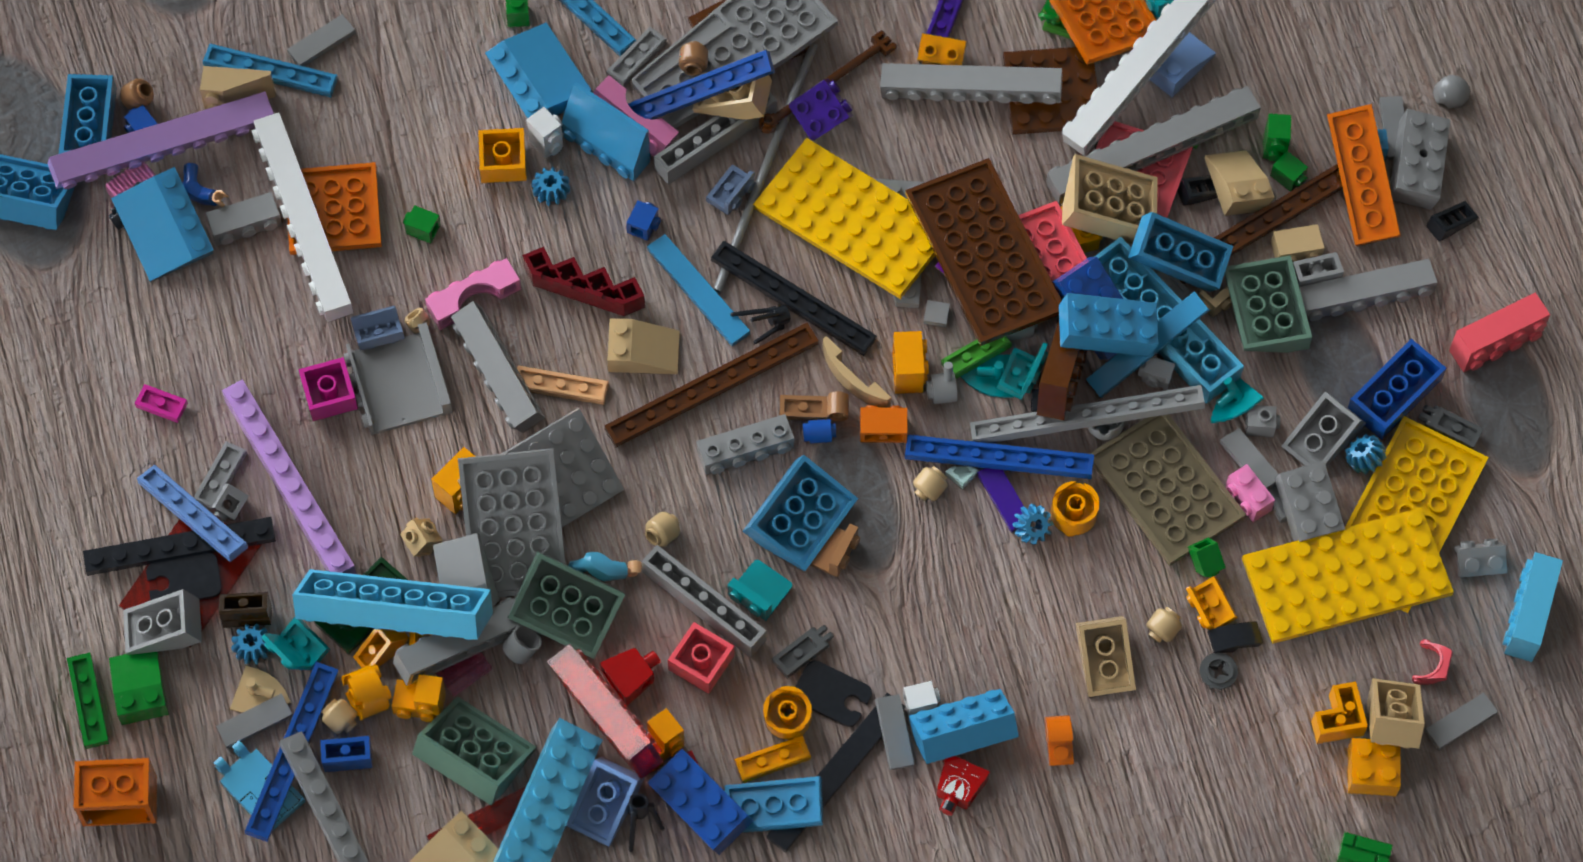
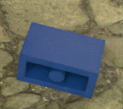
[320,736,373,772]

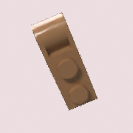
[780,391,849,421]

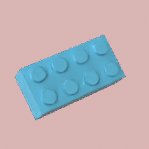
[1502,552,1563,662]

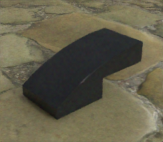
[1208,621,1263,653]

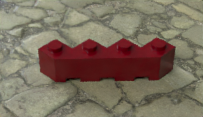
[523,247,645,316]

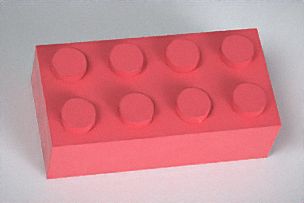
[1449,292,1550,373]

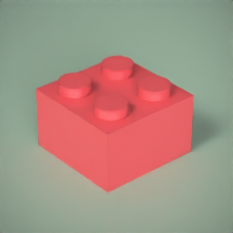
[668,622,734,694]

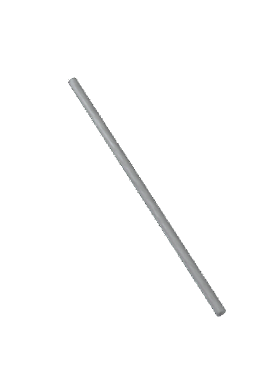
[713,43,818,294]

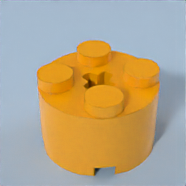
[1050,481,1099,537]
[342,664,392,721]
[763,686,812,740]

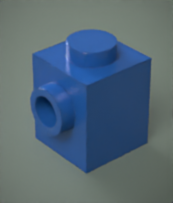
[124,105,157,133]
[626,201,661,241]

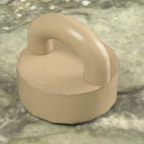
[404,308,430,333]

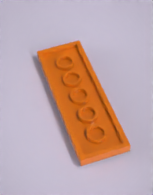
[1327,104,1401,246]

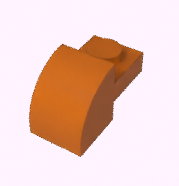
[1044,715,1074,766]

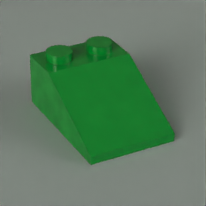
[109,652,169,725]

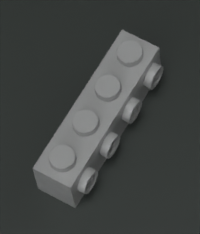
[696,414,794,475]

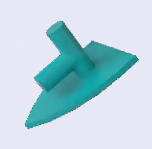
[961,355,1014,398]
[1211,377,1264,423]

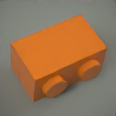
[860,405,907,443]

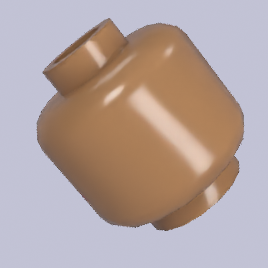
[679,41,709,76]
[120,79,154,110]

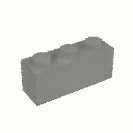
[206,192,282,246]

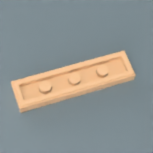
[517,366,609,405]

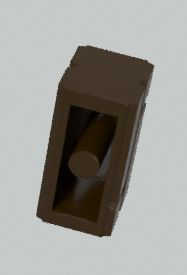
[219,592,272,628]

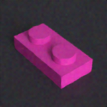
[134,384,188,423]

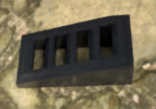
[1178,175,1218,206]
[1426,201,1479,242]

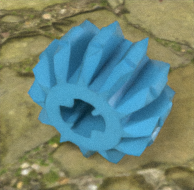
[531,167,570,206]
[1345,434,1386,475]
[1012,504,1054,545]
[231,624,271,665]

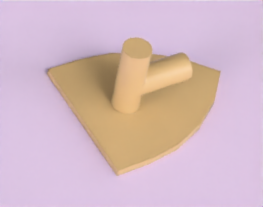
[230,666,291,713]

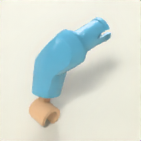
[568,552,642,582]

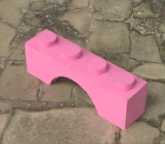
[593,75,679,156]
[425,258,521,330]

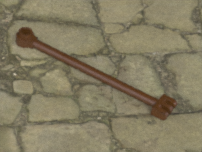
[759,30,897,134]

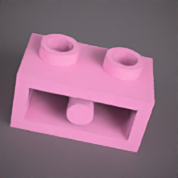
[1225,464,1275,523]

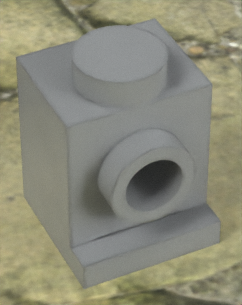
[1138,357,1175,391]
[211,484,249,522]

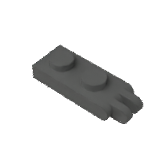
[1418,405,1484,449]
[772,625,834,679]

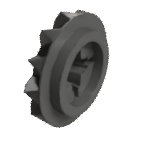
[1199,653,1238,690]

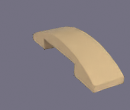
[822,336,891,408]

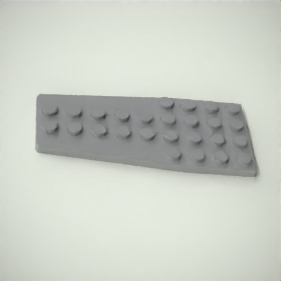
[632,0,838,128]

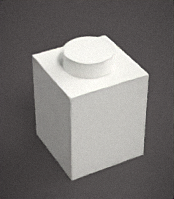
[903,681,941,716]

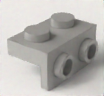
[1454,539,1507,577]

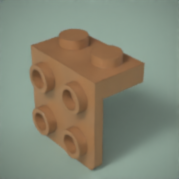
[810,524,860,578]

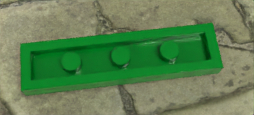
[67,653,109,749]

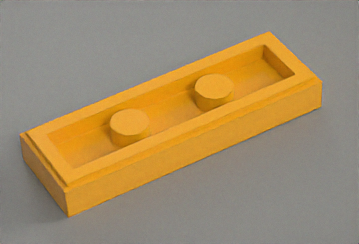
[735,735,811,783]

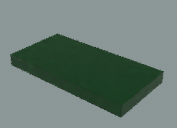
[314,557,408,655]

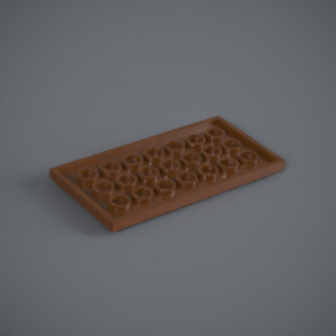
[905,158,1062,346]

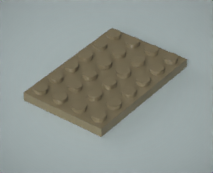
[1089,414,1246,567]

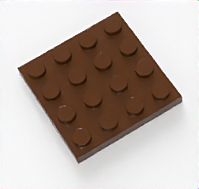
[1003,47,1098,135]

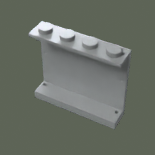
[343,322,453,435]

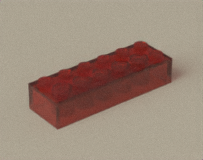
[547,644,664,780]

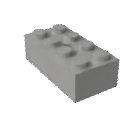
[1390,109,1451,210]

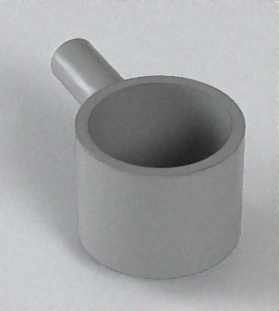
[926,362,957,404]
[503,625,542,664]

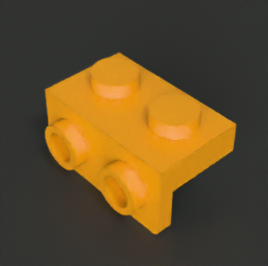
[1186,576,1238,630]

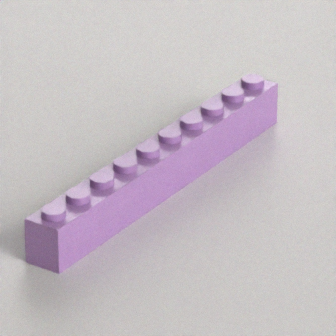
[47,92,274,189]
[222,379,356,574]

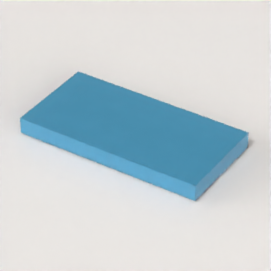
[725,776,824,833]

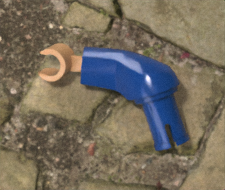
[182,163,229,207]

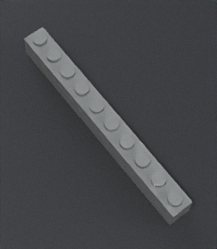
[1046,86,1261,205]

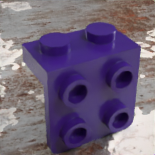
[789,78,853,140]

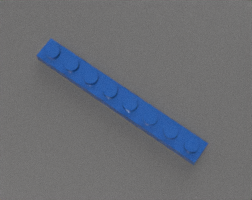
[628,50,775,120]
[905,435,1094,479]
[245,662,339,842]

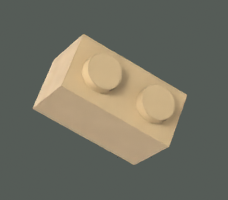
[1271,224,1324,262]

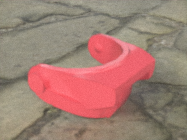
[1412,639,1453,685]

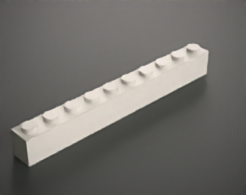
[1062,0,1216,156]
[251,112,353,322]

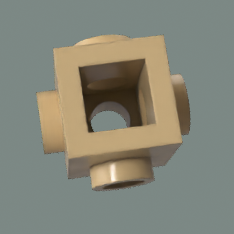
[400,518,443,557]

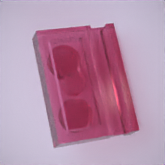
[435,652,492,696]

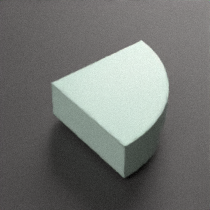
[945,466,978,489]

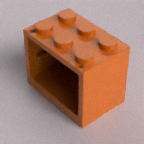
[74,758,157,827]

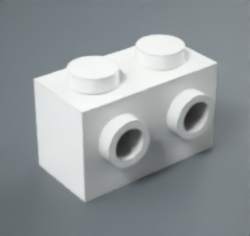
[526,107,563,159]

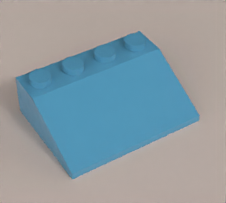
[485,23,593,118]
[562,82,650,181]
[0,154,75,230]
[111,167,214,282]
[743,455,858,571]

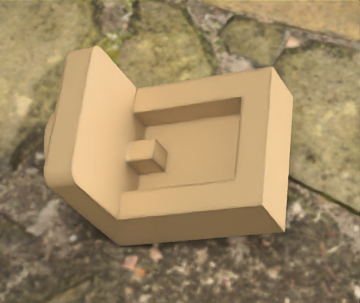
[1199,286,1232,317]

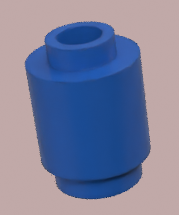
[803,419,836,444]

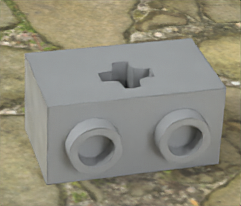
[1293,252,1344,287]

